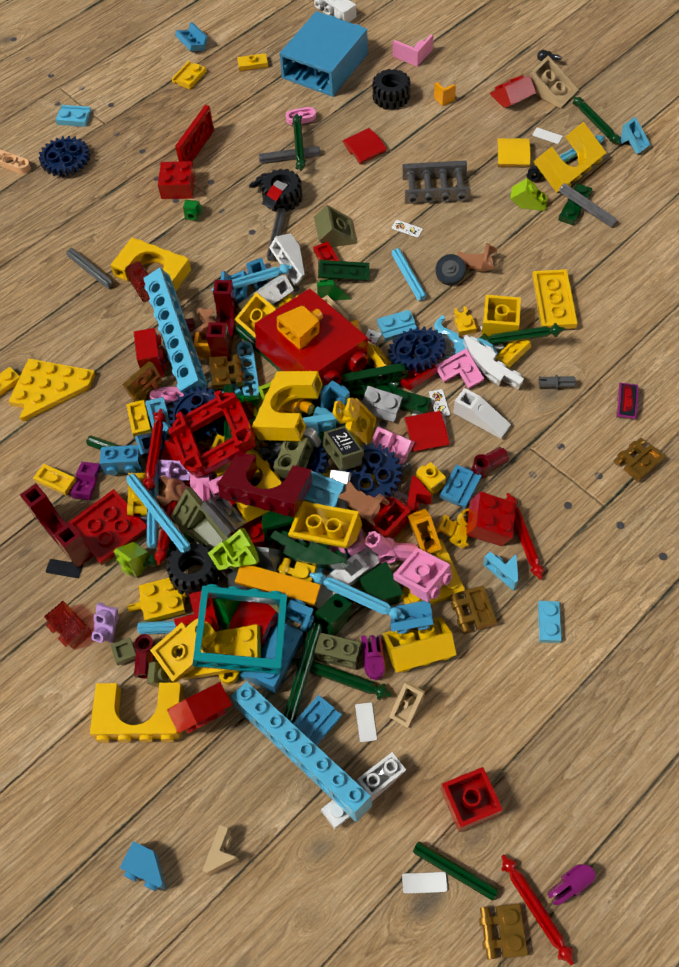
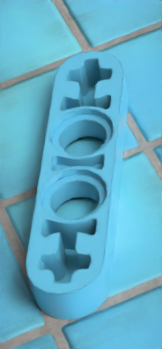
[237,341,260,396]

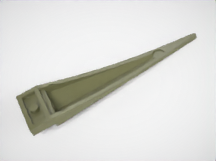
[170,487,286,615]

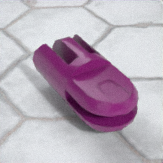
[361,635,386,680]
[548,864,596,905]

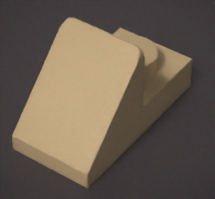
[202,825,239,876]

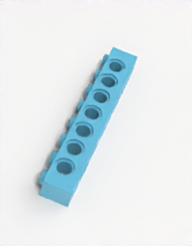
[143,268,208,394]
[231,681,372,823]

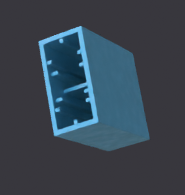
[279,11,368,97]

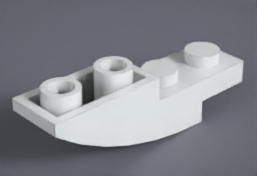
[463,335,524,390]
[315,548,381,609]
[321,752,406,830]

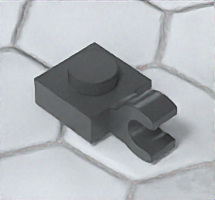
[258,440,284,462]

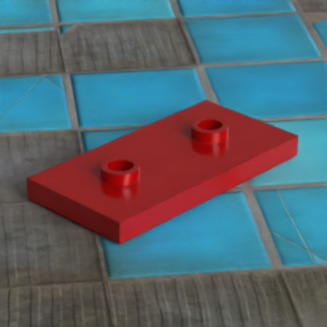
[175,105,214,162]

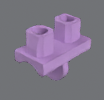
[158,460,190,480]
[91,602,119,643]

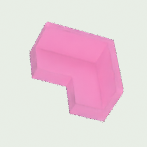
[393,34,434,67]

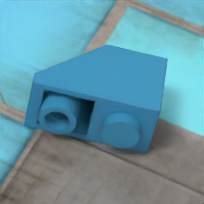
[120,841,167,892]

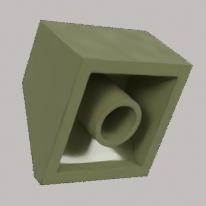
[314,205,356,247]

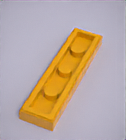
[235,565,321,606]

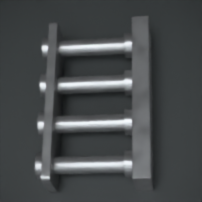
[402,160,470,204]

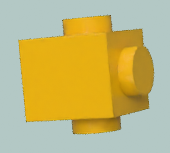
[416,462,446,496]

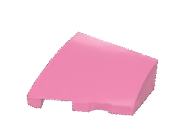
[371,426,414,465]

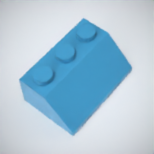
[239,623,305,695]

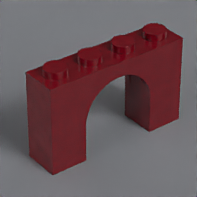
[206,280,238,362]
[218,451,312,518]
[20,483,93,568]

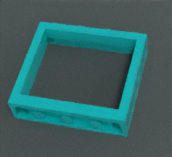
[193,584,287,674]

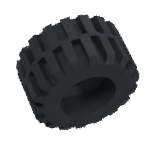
[372,69,411,110]
[261,168,303,212]
[166,541,220,597]

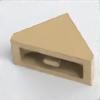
[389,681,425,728]

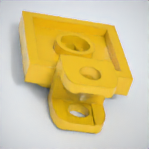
[333,398,376,446]
[150,619,217,682]

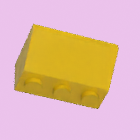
[288,501,362,548]
[382,617,456,673]

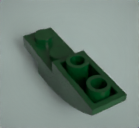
[271,530,351,569]

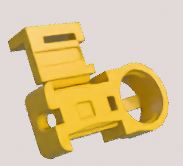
[435,509,469,549]

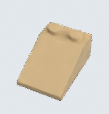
[529,56,579,108]

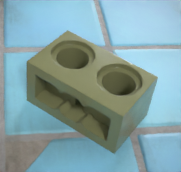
[273,437,314,479]
[315,633,361,670]

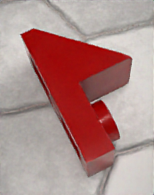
[407,476,432,514]

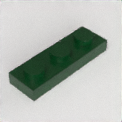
[558,183,592,226]
[318,260,370,281]

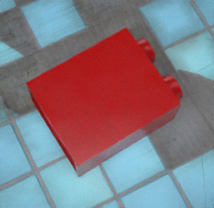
[255,288,369,386]

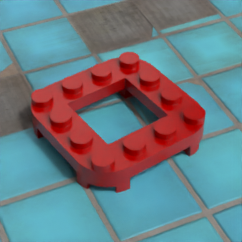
[169,390,256,478]

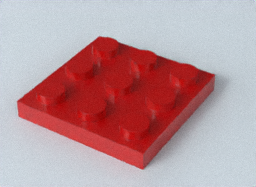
[68,489,147,566]

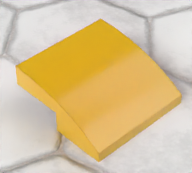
[497,138,530,167]

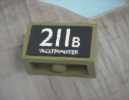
[323,426,364,471]

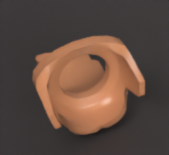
[457,243,497,272]
[190,307,216,341]
[155,475,191,507]
[338,482,390,526]

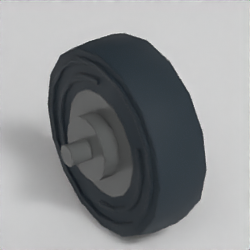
[435,254,466,285]

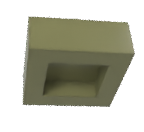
[111,637,136,666]
[147,662,169,688]

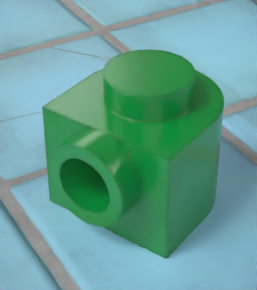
[183,200,203,221]

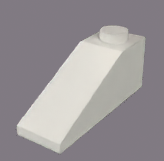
[269,233,305,286]

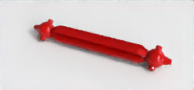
[143,409,166,492]
[506,493,545,580]
[155,500,178,565]
[501,854,574,965]

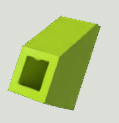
[510,178,548,211]
[113,542,150,578]

